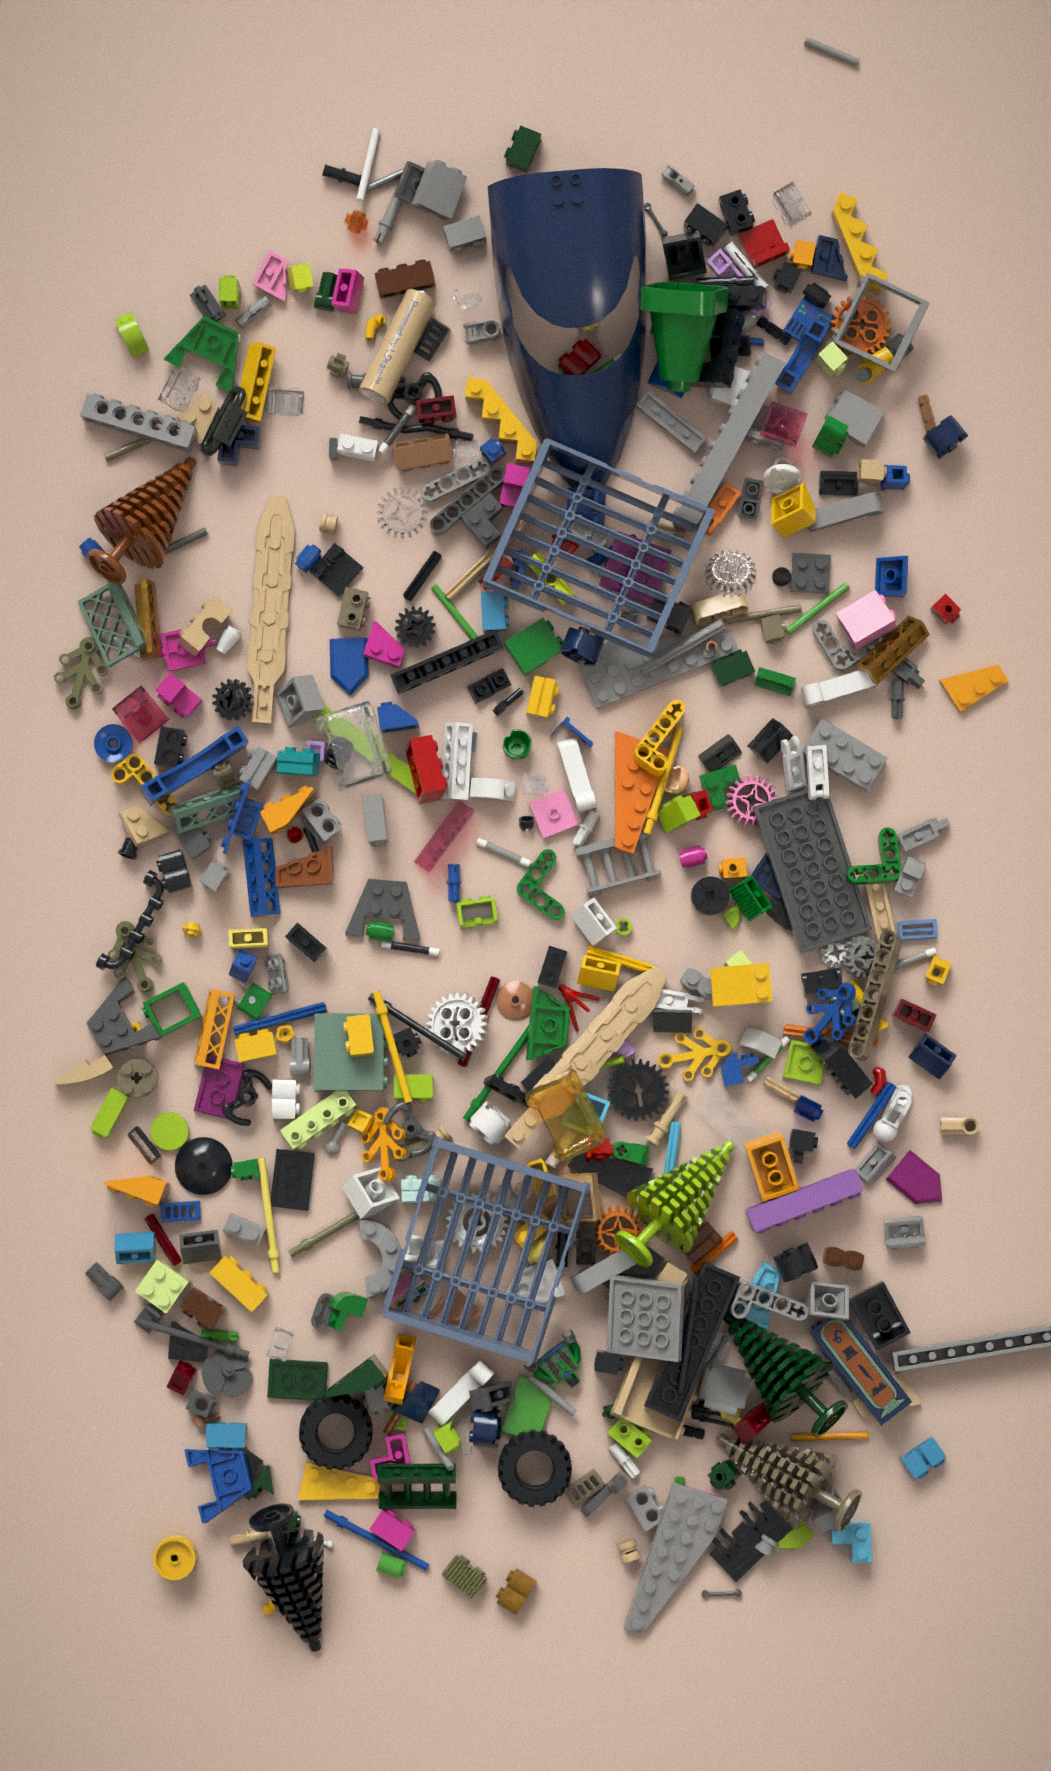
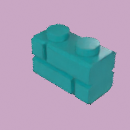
[277,747,321,776]

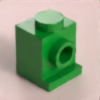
[231,1159,260,1181]

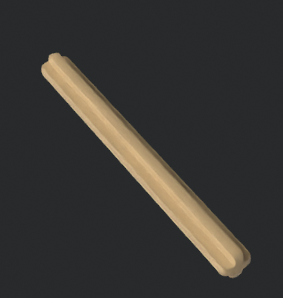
[444,520,531,601]

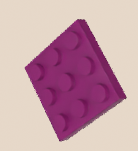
[598,531,672,605]

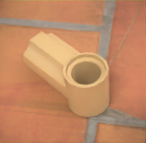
[940,1117,979,1135]

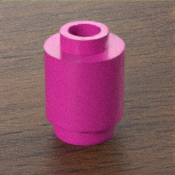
[679,845,708,868]

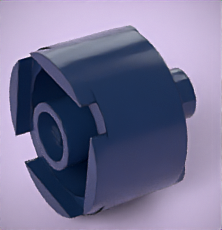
[923,415,969,460]
[560,627,605,666]
[469,1409,502,1448]

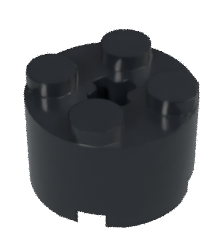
[690,876,730,916]
[773,1242,818,1282]

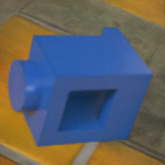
[480,438,507,465]
[880,465,910,491]

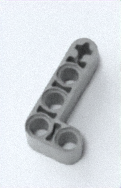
[809,492,885,532]
[570,1250,637,1295]
[728,1281,808,1321]

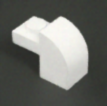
[470,778,515,802]

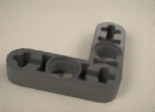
[580,1471,628,1517]

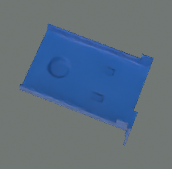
[550,716,593,747]

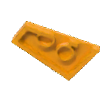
[939,665,1009,712]

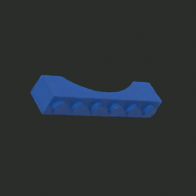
[140,726,249,806]

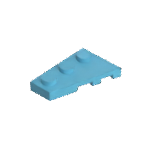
[734,1261,780,1331]

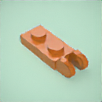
[698,482,741,536]

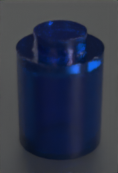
[793,1095,824,1122]

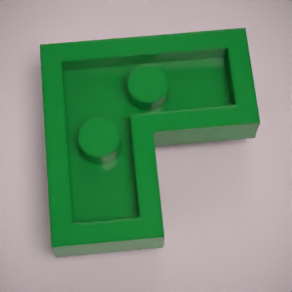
[699,764,741,812]

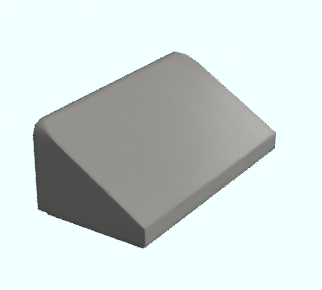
[856,1142,896,1186]

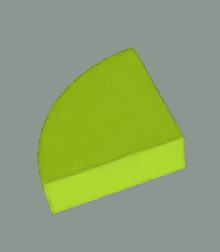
[721,904,740,930]

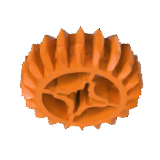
[591,1206,643,1256]

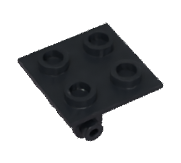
[310,543,364,596]

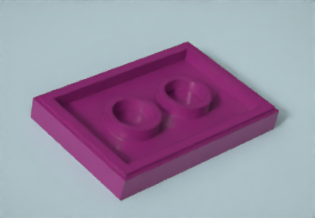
[193,1055,245,1119]

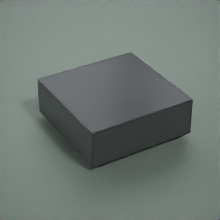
[329,438,338,460]

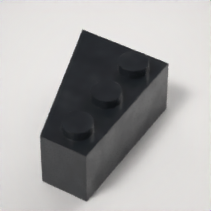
[810,1032,873,1099]

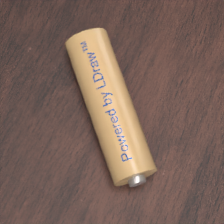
[359,289,436,405]

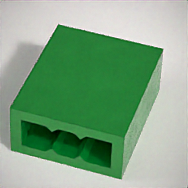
[504,618,563,676]

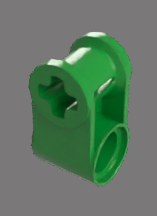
[613,1141,650,1165]

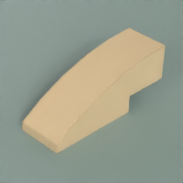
[53,1055,115,1084]

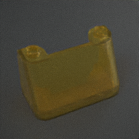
[525,1068,607,1163]

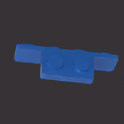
[221,779,264,854]

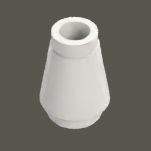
[216,625,242,654]

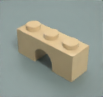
[177,596,233,657]

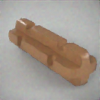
[918,395,936,432]

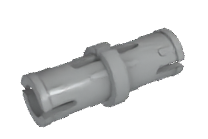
[235,296,272,329]

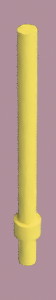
[257,1157,280,1273]

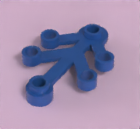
[804,983,856,1044]

